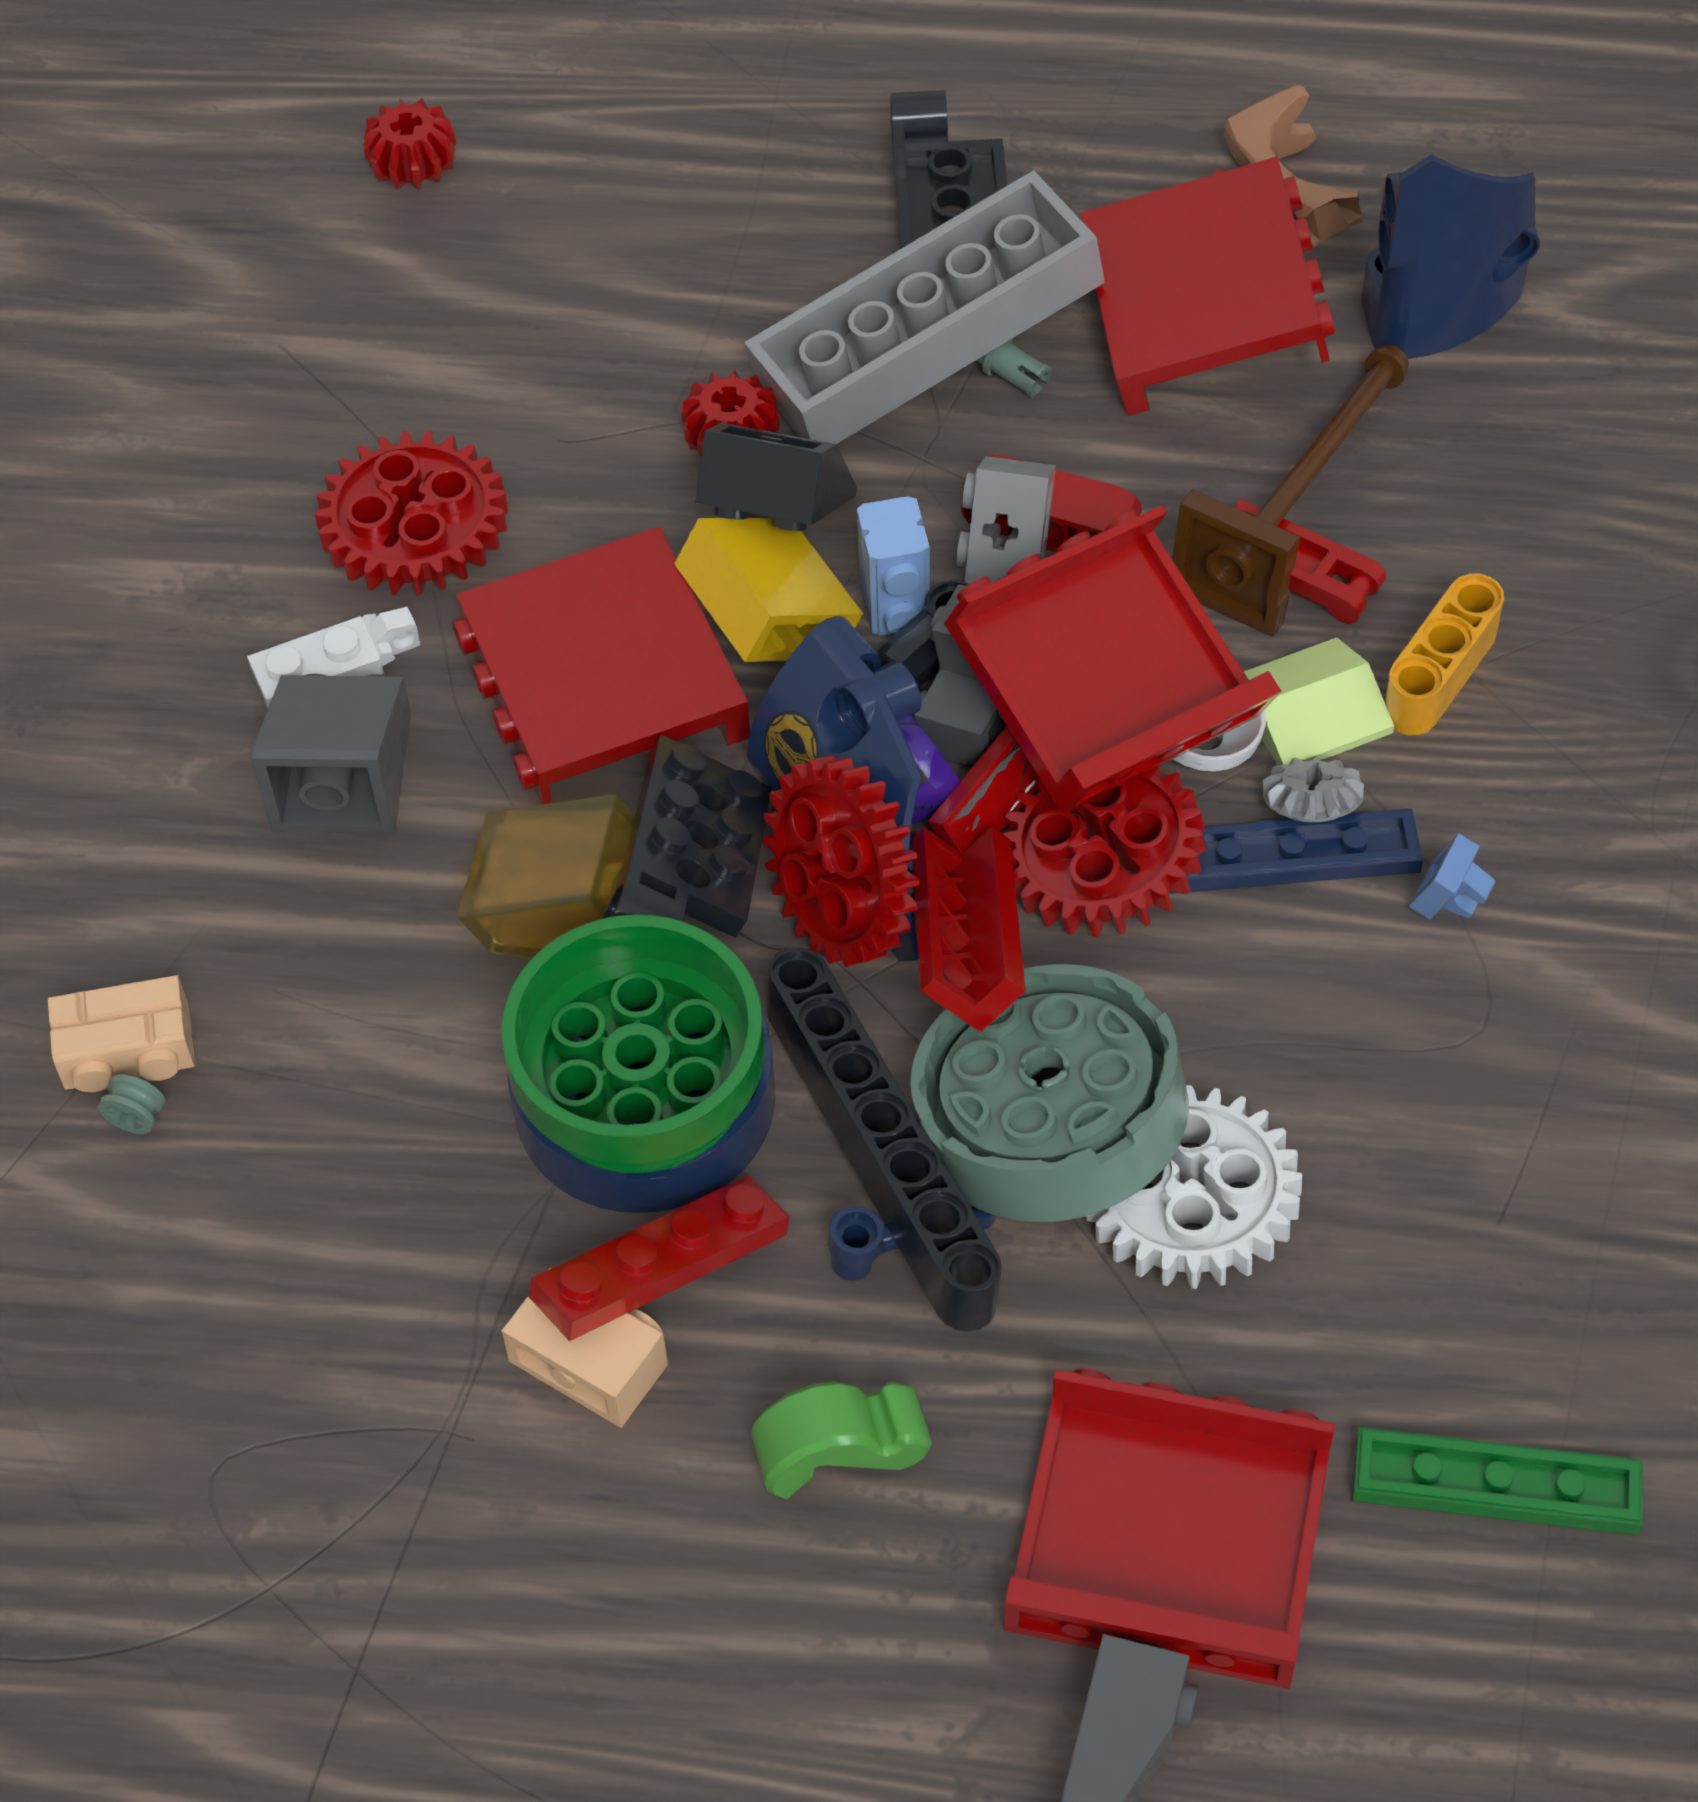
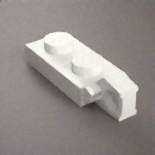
[247,607,420,708]

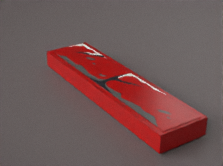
[928,726,1037,854]

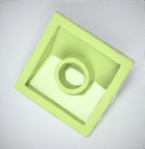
[1244,637,1394,765]

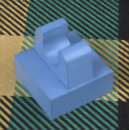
[1408,833,1495,920]

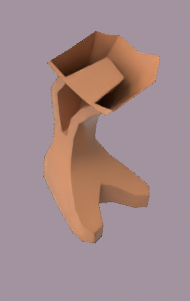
[1223,85,1362,253]

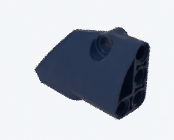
[1362,154,1540,359]

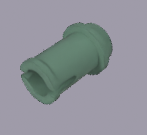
[976,338,1052,398]

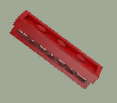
[911,826,1026,1032]

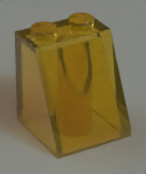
[457,794,635,958]

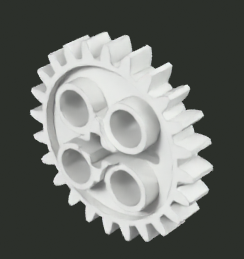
[1085,1085,1302,1289]

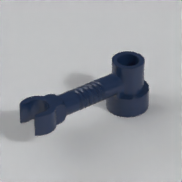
[828,1206,996,1281]

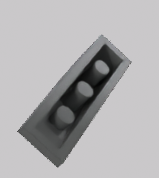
[1061,1634,1199,1802]

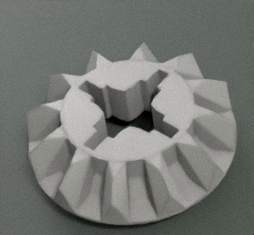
[1263,756,1364,822]

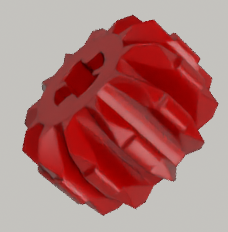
[363,98,457,189]
[681,369,780,456]

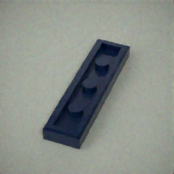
[1170,808,1423,894]

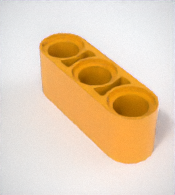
[1384,573,1504,736]

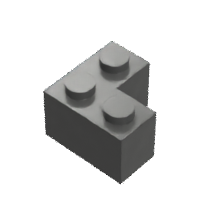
[912,584,1007,767]

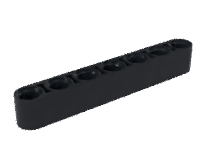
[767,948,1002,1332]

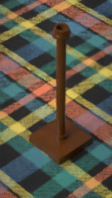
[1172,345,1409,637]

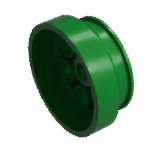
[501,915,765,1173]

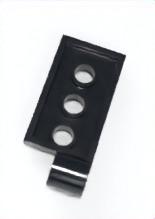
[890,90,1008,249]
[601,735,772,938]

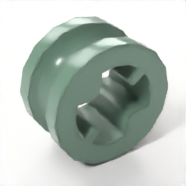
[97,1074,166,1134]

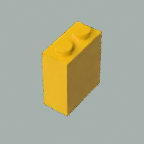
[674,518,863,662]

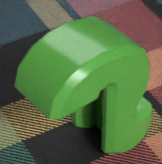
[751,1381,932,1499]

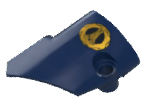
[747,616,922,961]

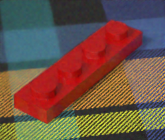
[529,1175,790,1342]

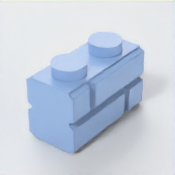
[857,496,930,636]

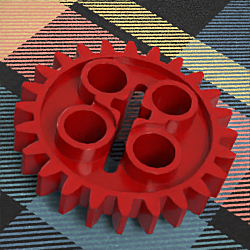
[315,431,508,595]
[762,755,920,967]
[1002,765,1207,937]

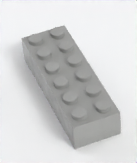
[744,170,1105,444]

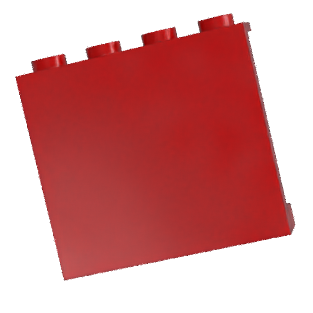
[1080,156,1336,416]
[944,505,1282,814]
[452,526,750,810]
[1004,1369,1335,1689]

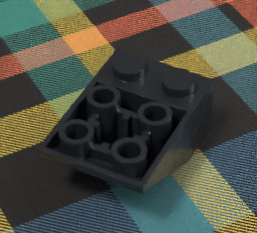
[695,423,857,531]

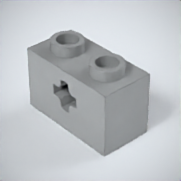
[956,456,1056,584]

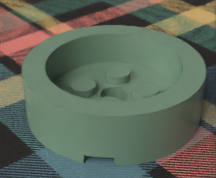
[910,964,1189,1222]

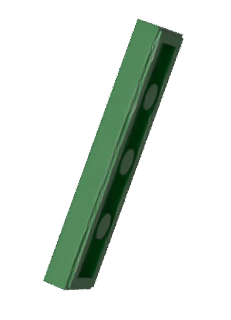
[1352,1427,1643,1535]

